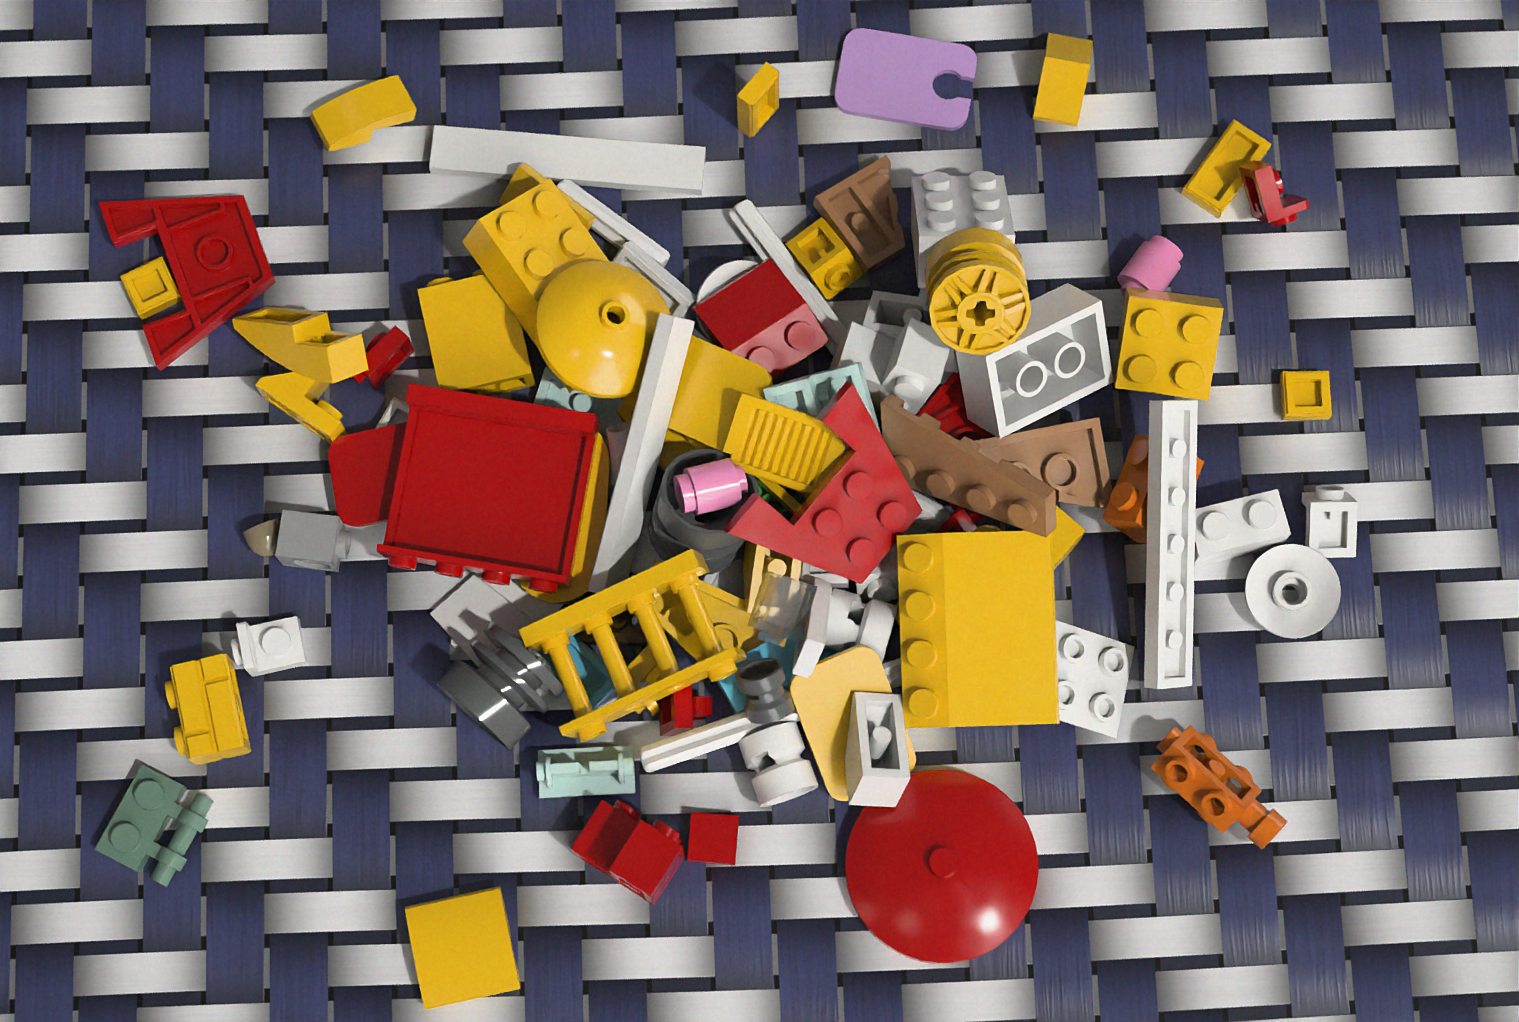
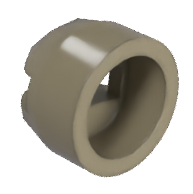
[243,519,280,557]

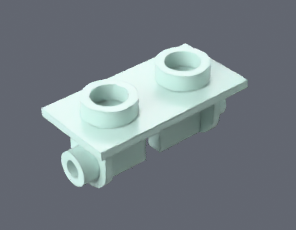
[536,745,636,798]

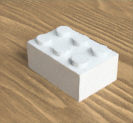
[911,171,1015,288]
[955,283,1113,439]

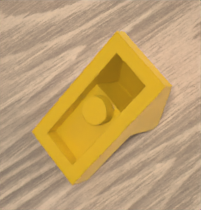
[255,372,347,445]

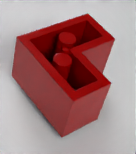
[570,800,685,906]

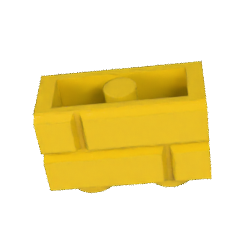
[165,654,251,765]

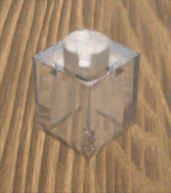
[747,571,818,647]

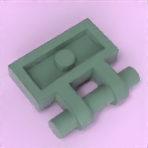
[94,764,214,887]

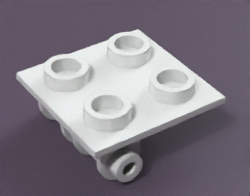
[1056,620,1135,738]

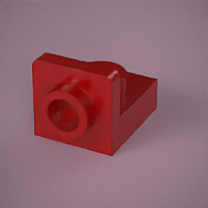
[1238,160,1310,226]
[350,325,415,390]

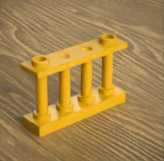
[519,549,747,742]

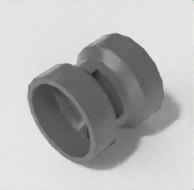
[735,658,794,724]

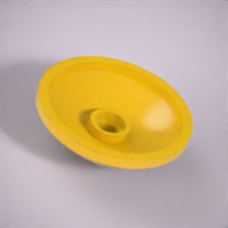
[534,261,671,398]

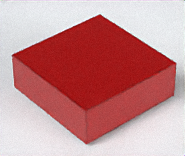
[687,812,739,866]

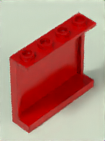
[376,383,600,594]

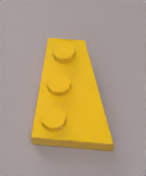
[651,560,786,662]

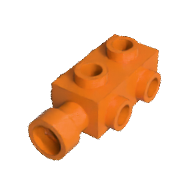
[1150,725,1288,850]

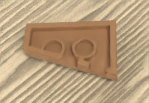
[974,417,1113,509]

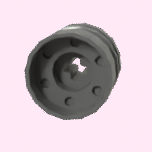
[648,449,760,575]
[435,622,565,751]

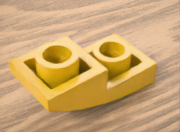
[310,75,417,152]

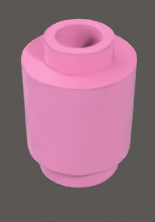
[1118,235,1183,296]
[673,458,748,515]

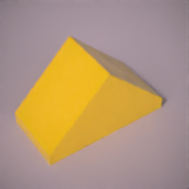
[1033,33,1093,127]

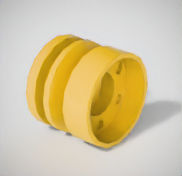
[925,227,1031,355]

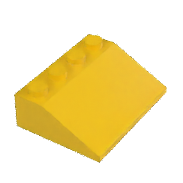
[897,531,1060,728]

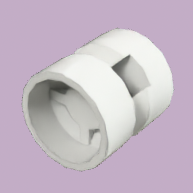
[824,588,898,663]
[738,722,818,807]

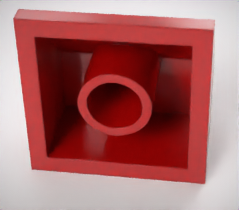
[692,258,830,379]

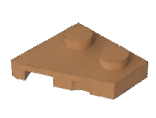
[813,155,905,276]

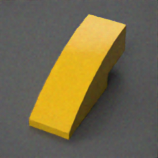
[232,306,368,384]

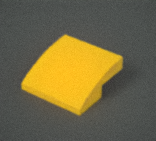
[405,886,521,1010]

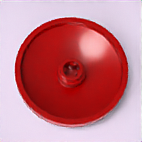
[845,769,1039,964]

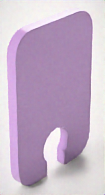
[834,28,977,131]

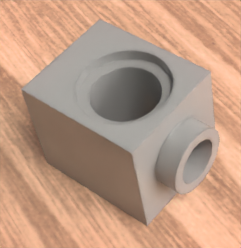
[275,510,351,572]

